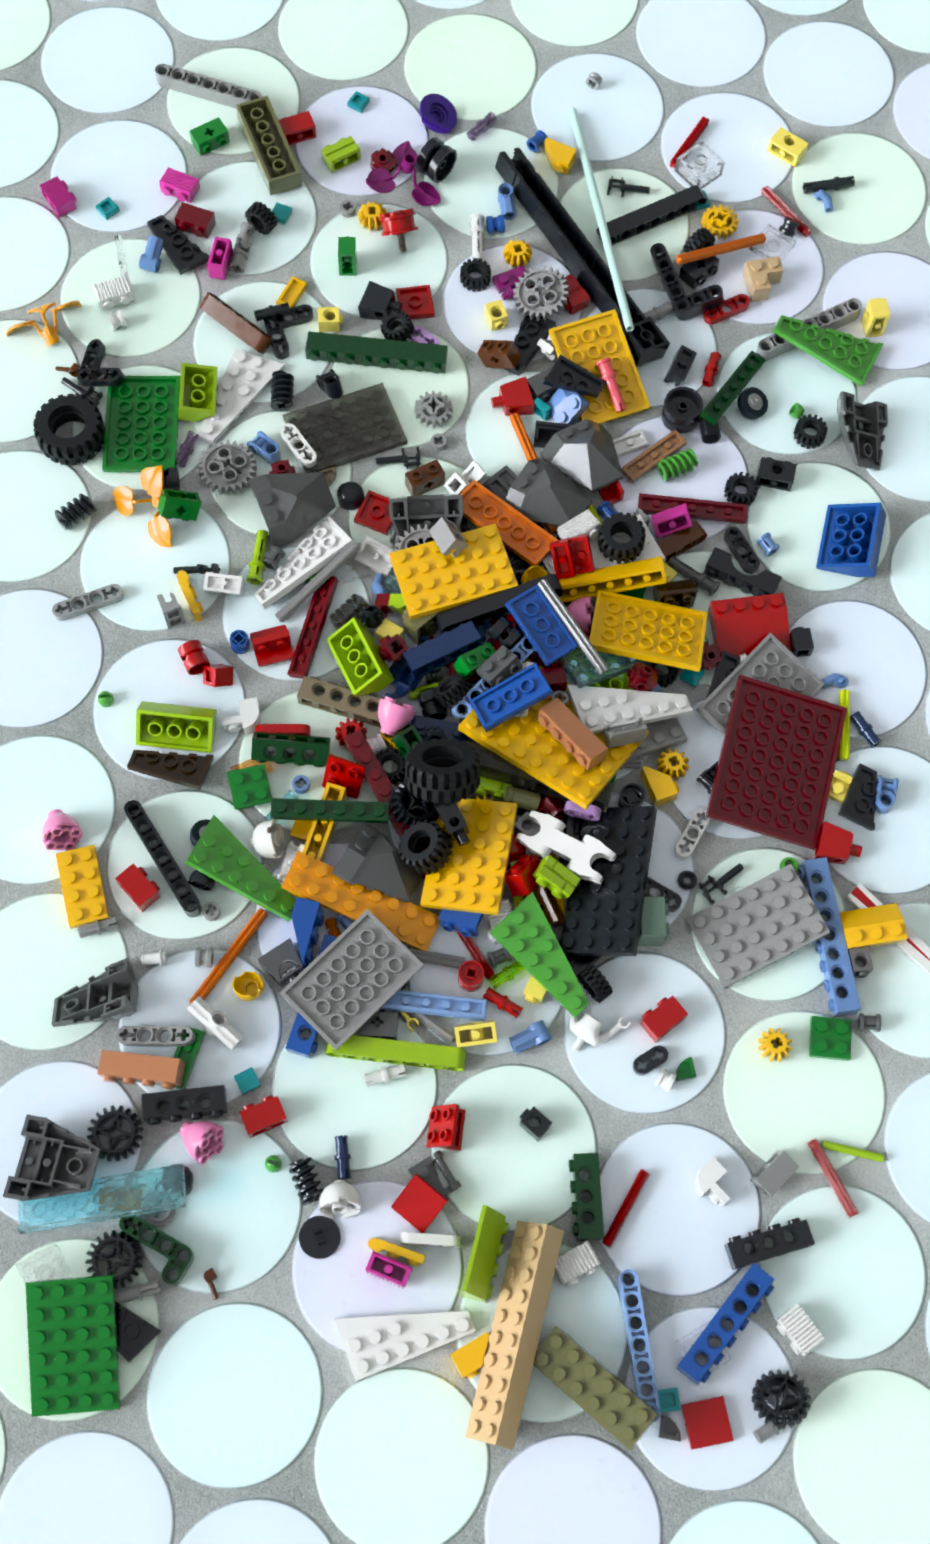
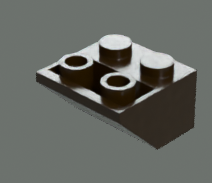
[653,579,698,608]

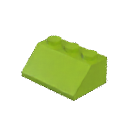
[178,363,218,422]

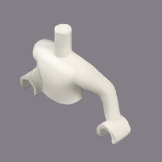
[569,991,631,1052]

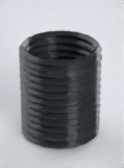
[699,417,721,444]

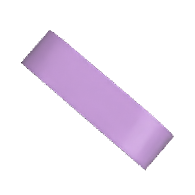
[410,326,439,345]
[564,800,602,821]

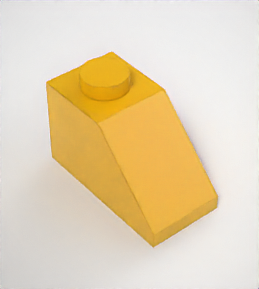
[544,137,577,175]
[640,766,679,807]
[450,1332,489,1380]

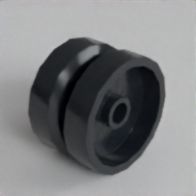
[416,137,457,183]
[661,387,703,433]

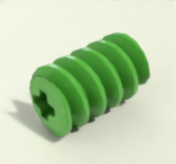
[657,448,698,482]

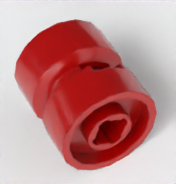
[178,640,210,675]
[458,960,484,992]

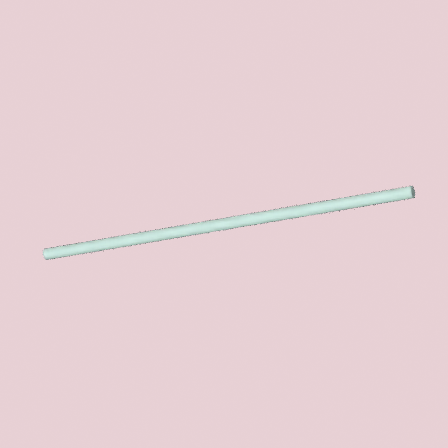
[568,107,634,332]

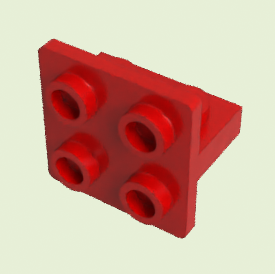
[250,625,294,667]
[322,754,366,799]
[427,1104,466,1151]

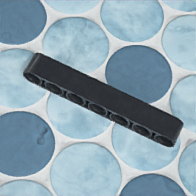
[596,185,707,245]
[435,574,564,634]
[124,800,202,918]

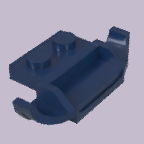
[385,636,429,699]

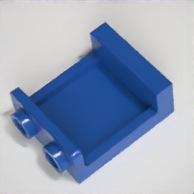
[438,909,484,938]

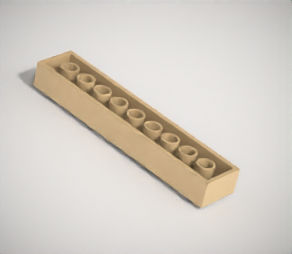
[465,1221,564,1450]

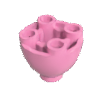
[566,597,595,634]
[378,696,416,736]
[42,809,82,851]
[180,1121,224,1165]

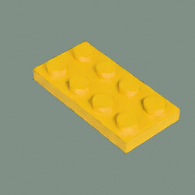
[56,845,109,929]

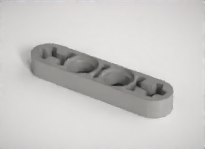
[52,584,124,621]
[116,1026,195,1047]

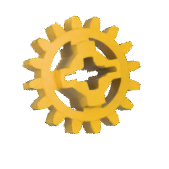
[701,204,739,240]

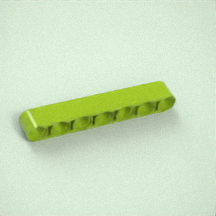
[325,1035,467,1071]

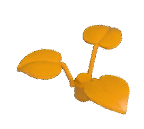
[6,300,81,346]
[113,465,173,547]

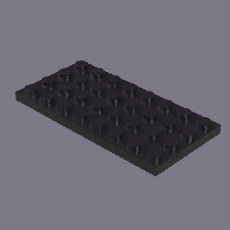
[560,806,657,956]

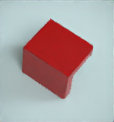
[598,481,624,505]
[203,664,233,687]

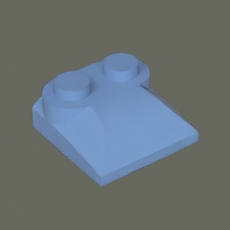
[546,388,590,425]

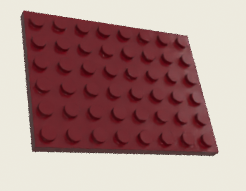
[705,675,847,850]

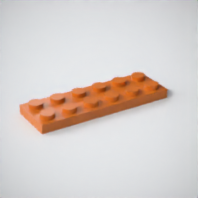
[459,480,558,566]

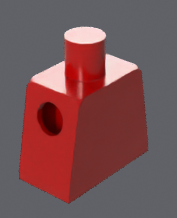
[491,377,534,416]
[814,821,862,864]

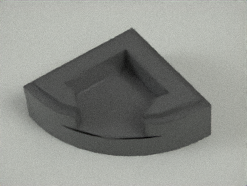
[658,1415,681,1442]

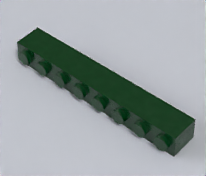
[305,331,448,374]

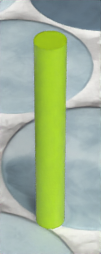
[821,1140,884,1162]

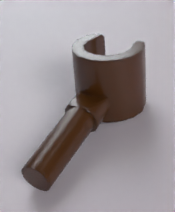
[55,363,80,377]
[204,1268,219,1300]

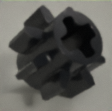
[360,605,384,629]

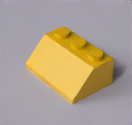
[839,903,908,949]

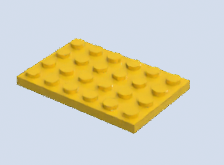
[548,309,651,424]
[389,523,518,620]
[589,590,708,672]
[420,799,518,915]

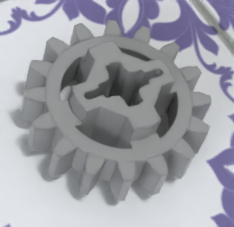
[414,390,453,428]

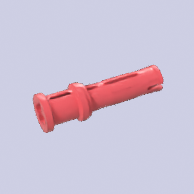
[596,357,627,413]

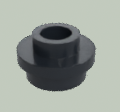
[677,871,697,890]

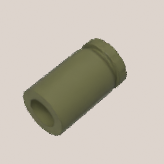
[503,785,540,811]

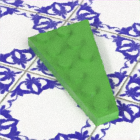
[772,315,883,387]
[185,815,296,922]
[490,891,590,1018]

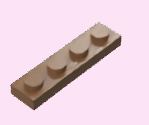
[621,429,687,484]

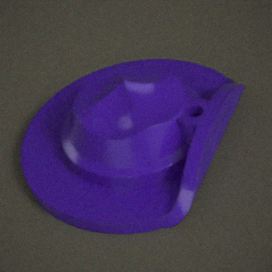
[419,93,457,134]

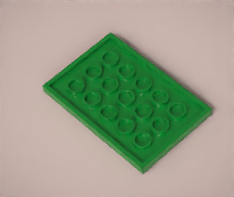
[102,376,180,473]
[25,1274,121,1417]

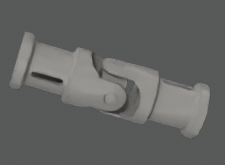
[229,222,255,273]

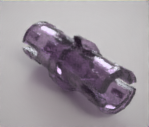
[467,112,497,141]
[175,431,199,468]

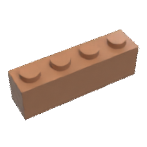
[537,697,608,771]
[97,1050,186,1090]

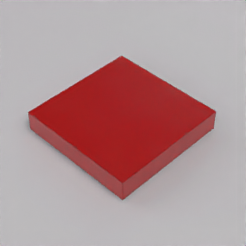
[396,285,435,320]
[354,490,392,535]
[391,1173,449,1233]
[681,1396,734,1450]

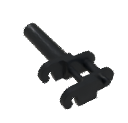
[607,176,650,197]
[61,377,103,406]
[375,446,421,469]
[173,563,221,574]
[698,863,744,905]

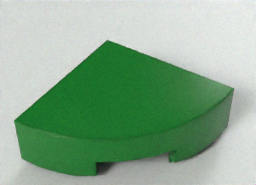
[676,1057,696,1082]

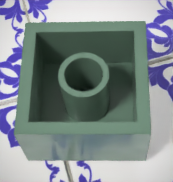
[638,897,669,946]

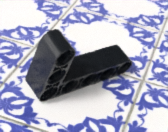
[650,243,724,321]

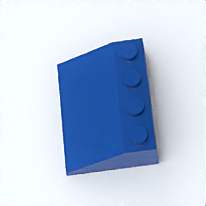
[816,502,886,577]

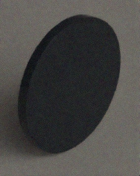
[299,1216,341,1259]

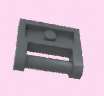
[483,465,517,501]
[408,1150,462,1197]

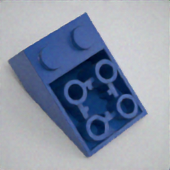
[291,897,324,969]

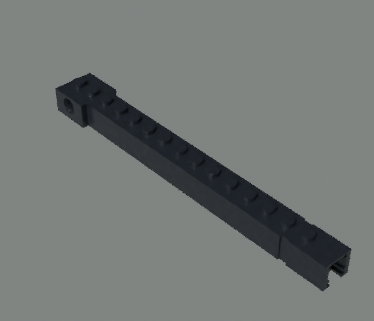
[495,147,670,366]

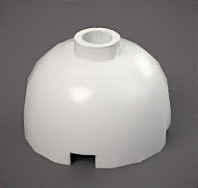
[250,819,285,859]
[319,1180,361,1219]

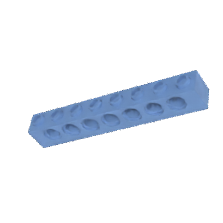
[798,857,861,1017]

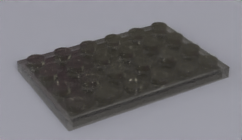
[282,383,407,473]

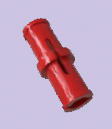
[702,352,721,387]
[483,987,523,1019]

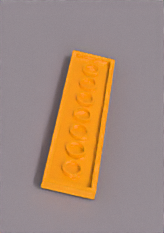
[281,851,439,951]

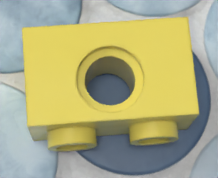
[767,127,809,167]
[861,298,891,338]
[454,1019,498,1048]

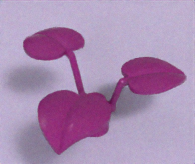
[366,141,441,206]

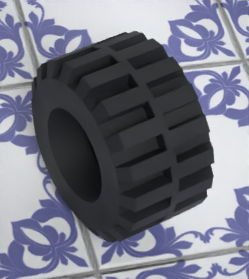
[598,512,646,564]
[398,820,453,875]

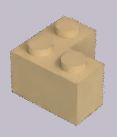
[743,256,783,302]

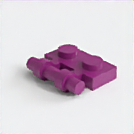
[492,265,535,301]

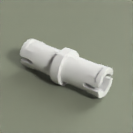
[364,1064,406,1087]

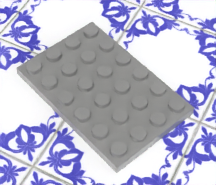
[696,633,825,736]
[686,864,830,989]
[280,909,424,1052]

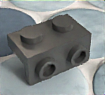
[475,645,522,688]

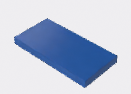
[505,584,579,667]
[469,662,554,732]

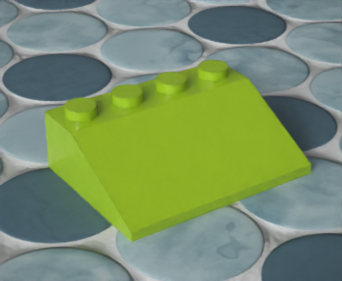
[461,1205,509,1303]

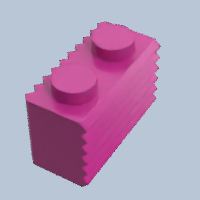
[159,167,200,203]
[39,176,77,218]
[207,237,233,280]
[651,503,692,538]
[366,1251,412,1289]

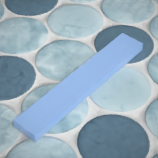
[380,990,487,1021]

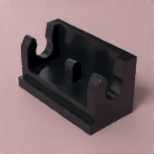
[663,345,697,386]
[533,421,572,448]

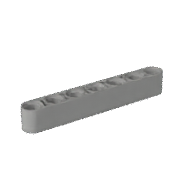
[155,64,262,109]
[756,298,862,361]

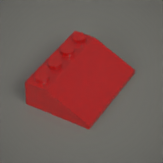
[708,593,791,656]

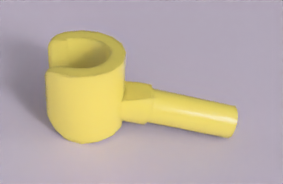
[400,1012,420,1032]

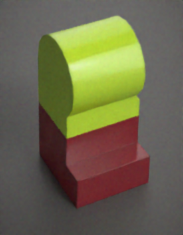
[375,594,407,618]

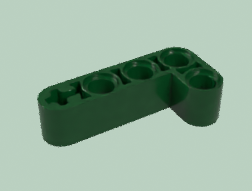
[119,1214,194,1286]

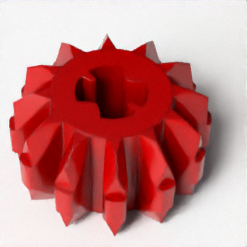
[335,718,367,750]

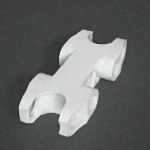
[516,810,617,884]

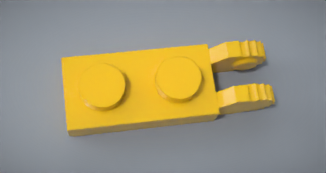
[176,570,204,622]
[368,1237,426,1267]

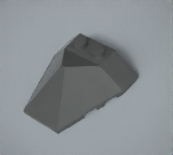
[837,391,888,471]
[540,419,623,493]
[505,458,592,527]
[248,472,336,547]
[389,494,463,548]
[332,823,423,903]
[52,958,138,1027]
[3,1114,101,1201]

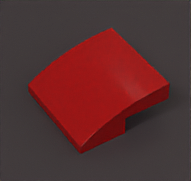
[549,534,595,579]

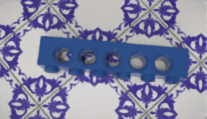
[285,934,337,1058]
[677,1263,775,1386]

